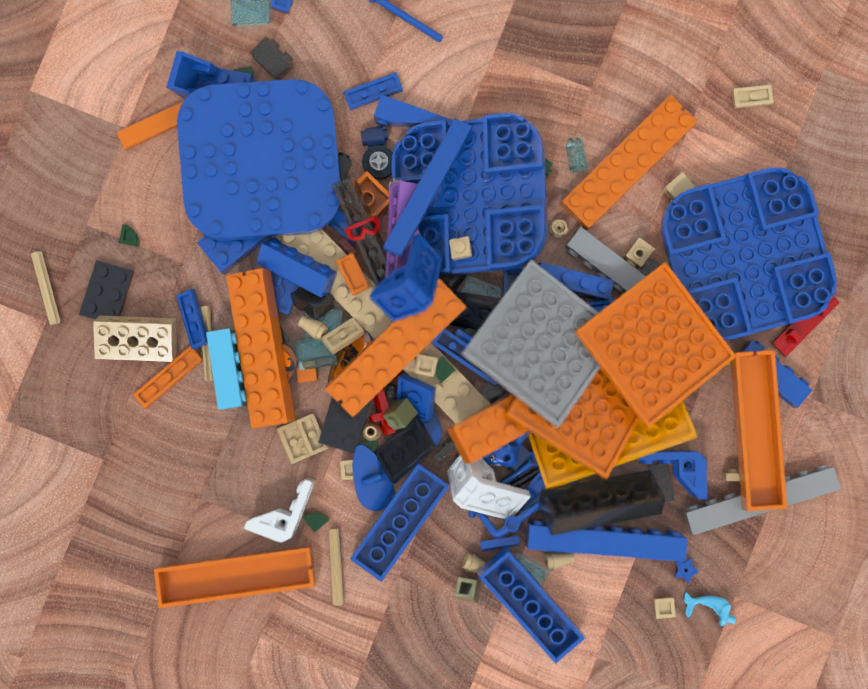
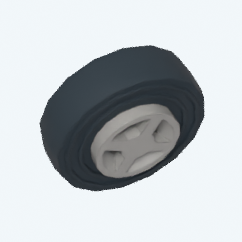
[362,145,393,180]

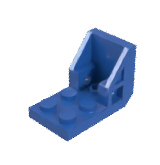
[166,51,255,99]
[369,234,443,322]
[637,451,707,499]

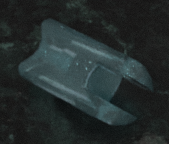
[565,138,587,172]

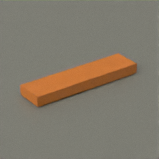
[117,101,184,150]
[132,345,203,409]

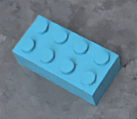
[206,329,247,410]

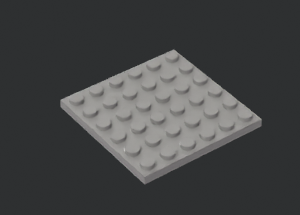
[461,260,600,428]

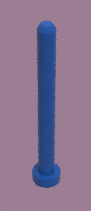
[368,0,443,42]

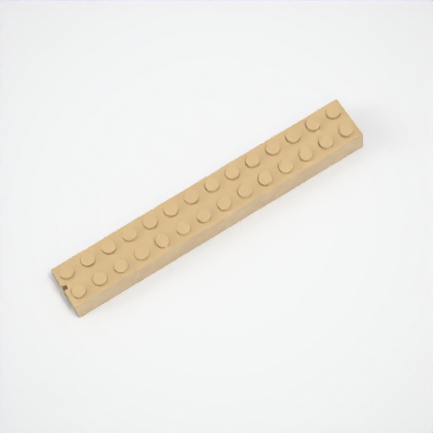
[276,230,490,424]

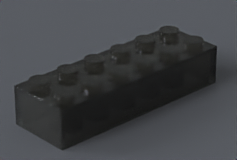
[538,470,666,536]

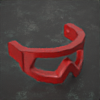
[344,215,381,241]

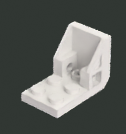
[447,455,530,519]
[244,478,316,543]

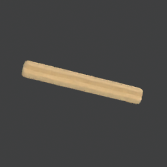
[31,251,61,325]
[200,306,214,381]
[329,528,344,606]

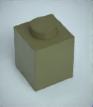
[383,398,418,430]
[454,577,481,603]

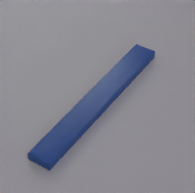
[383,118,472,257]

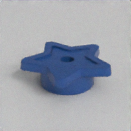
[674,558,699,583]

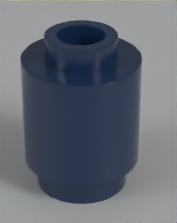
[360,125,389,147]

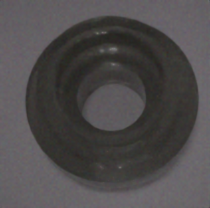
[383,383,398,399]

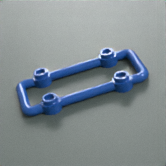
[475,451,576,538]

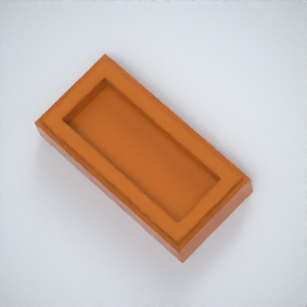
[335,252,370,296]

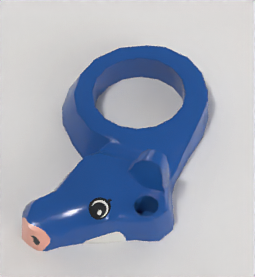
[482,393,530,467]

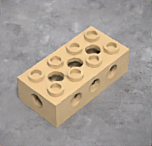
[93,316,177,362]

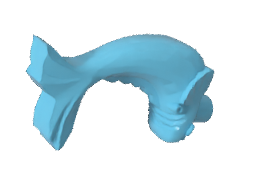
[683,592,736,626]

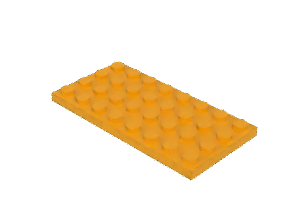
[528,401,697,490]

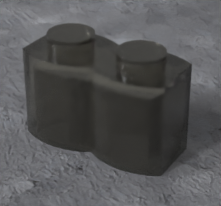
[250,37,294,80]
[290,287,335,319]

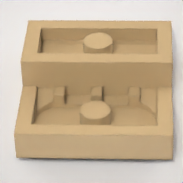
[276,414,328,465]

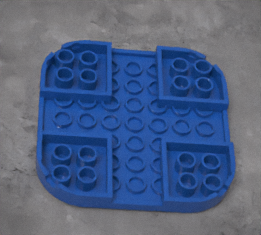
[177,79,341,241]
[392,113,548,276]
[661,167,837,341]

